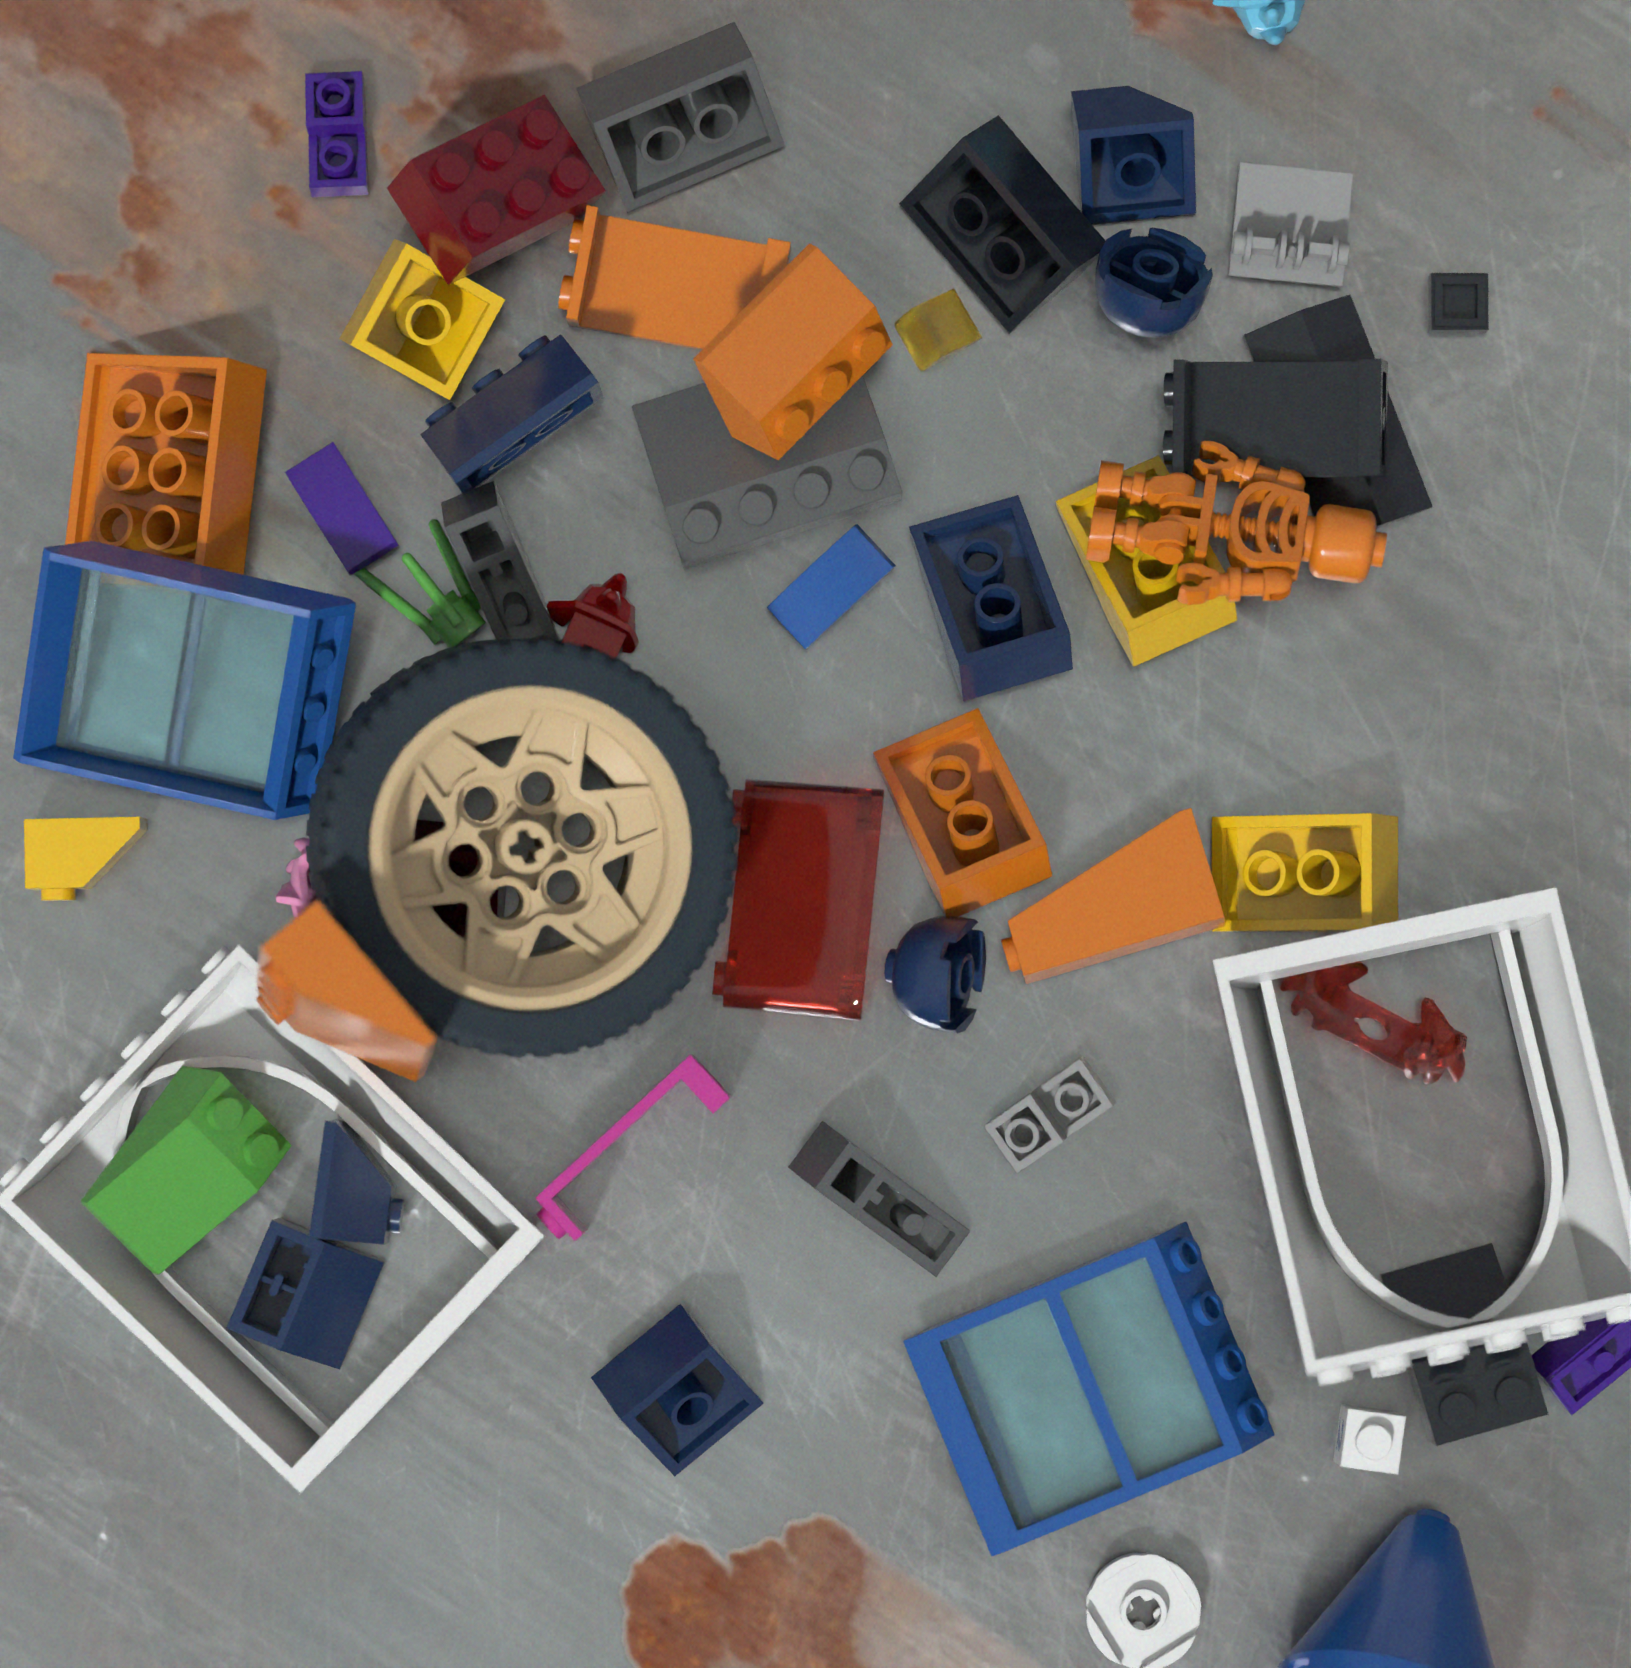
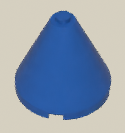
[1278,1509,1495,1668]

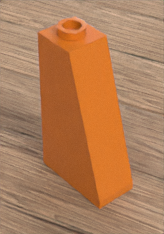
[1001,808,1225,984]

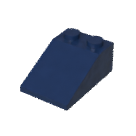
[909,495,1073,702]

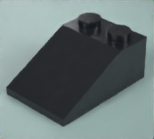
[1380,1243,1548,1446]

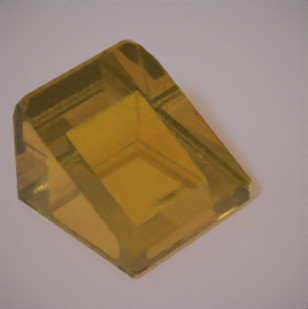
[894,288,982,371]

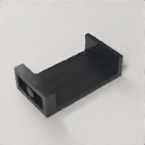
[1163,359,1388,477]

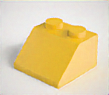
[339,239,506,400]

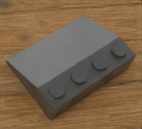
[632,376,903,570]

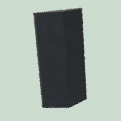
[1243,294,1433,529]

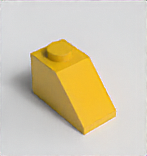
[24,817,148,901]

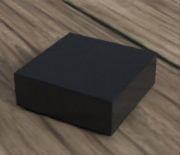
[1429,273,1489,333]

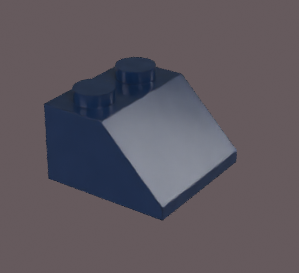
[591,1304,764,1477]

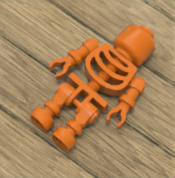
[1086,440,1387,605]

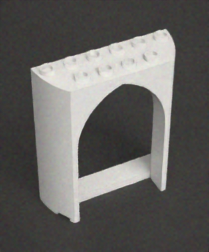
[1213,887,1631,1386]
[0,945,544,1493]

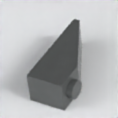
[441,481,561,641]
[788,1121,970,1277]

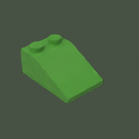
[80,1065,292,1275]

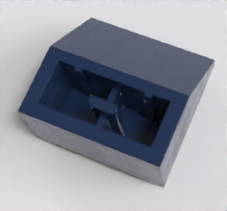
[227,1218,385,1370]

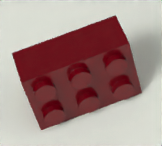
[387,94,606,285]

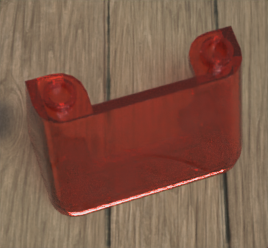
[712,779,884,1022]

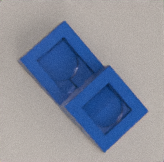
[767,524,896,649]

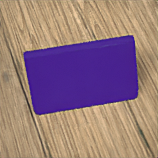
[1531,1317,1631,1415]

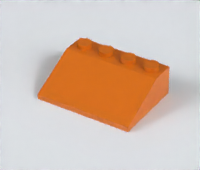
[65,353,267,594]
[256,901,437,1082]

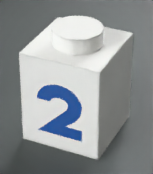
[1333,1404,1406,1475]

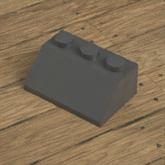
[576,22,785,212]

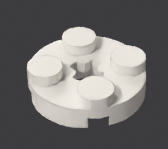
[1085,1552,1201,1668]

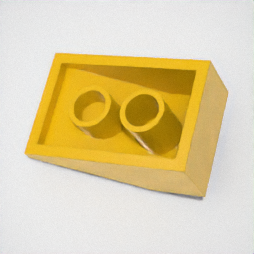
[1055,455,1237,667]
[1212,813,1398,932]

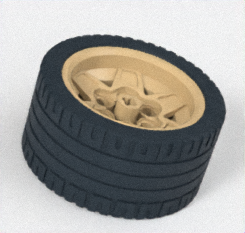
[306,639,738,1058]

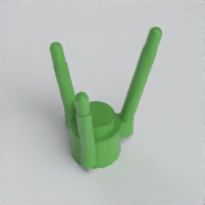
[354,519,486,648]

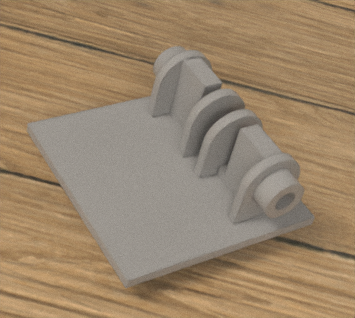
[1228,162,1354,287]

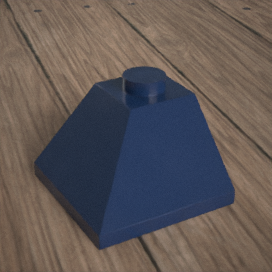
[1071,86,1196,224]
[309,1119,404,1245]

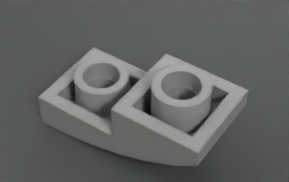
[984,1056,1116,1173]

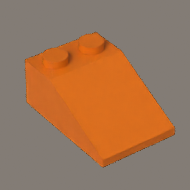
[873,708,1052,917]

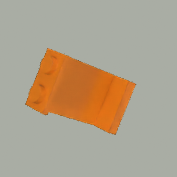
[558,205,791,350]

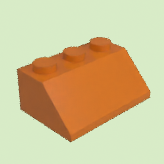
[693,243,893,460]

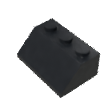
[899,115,1106,334]

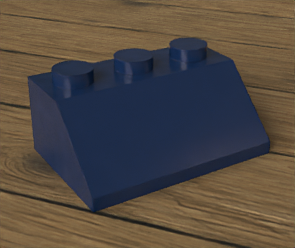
[420,334,603,494]

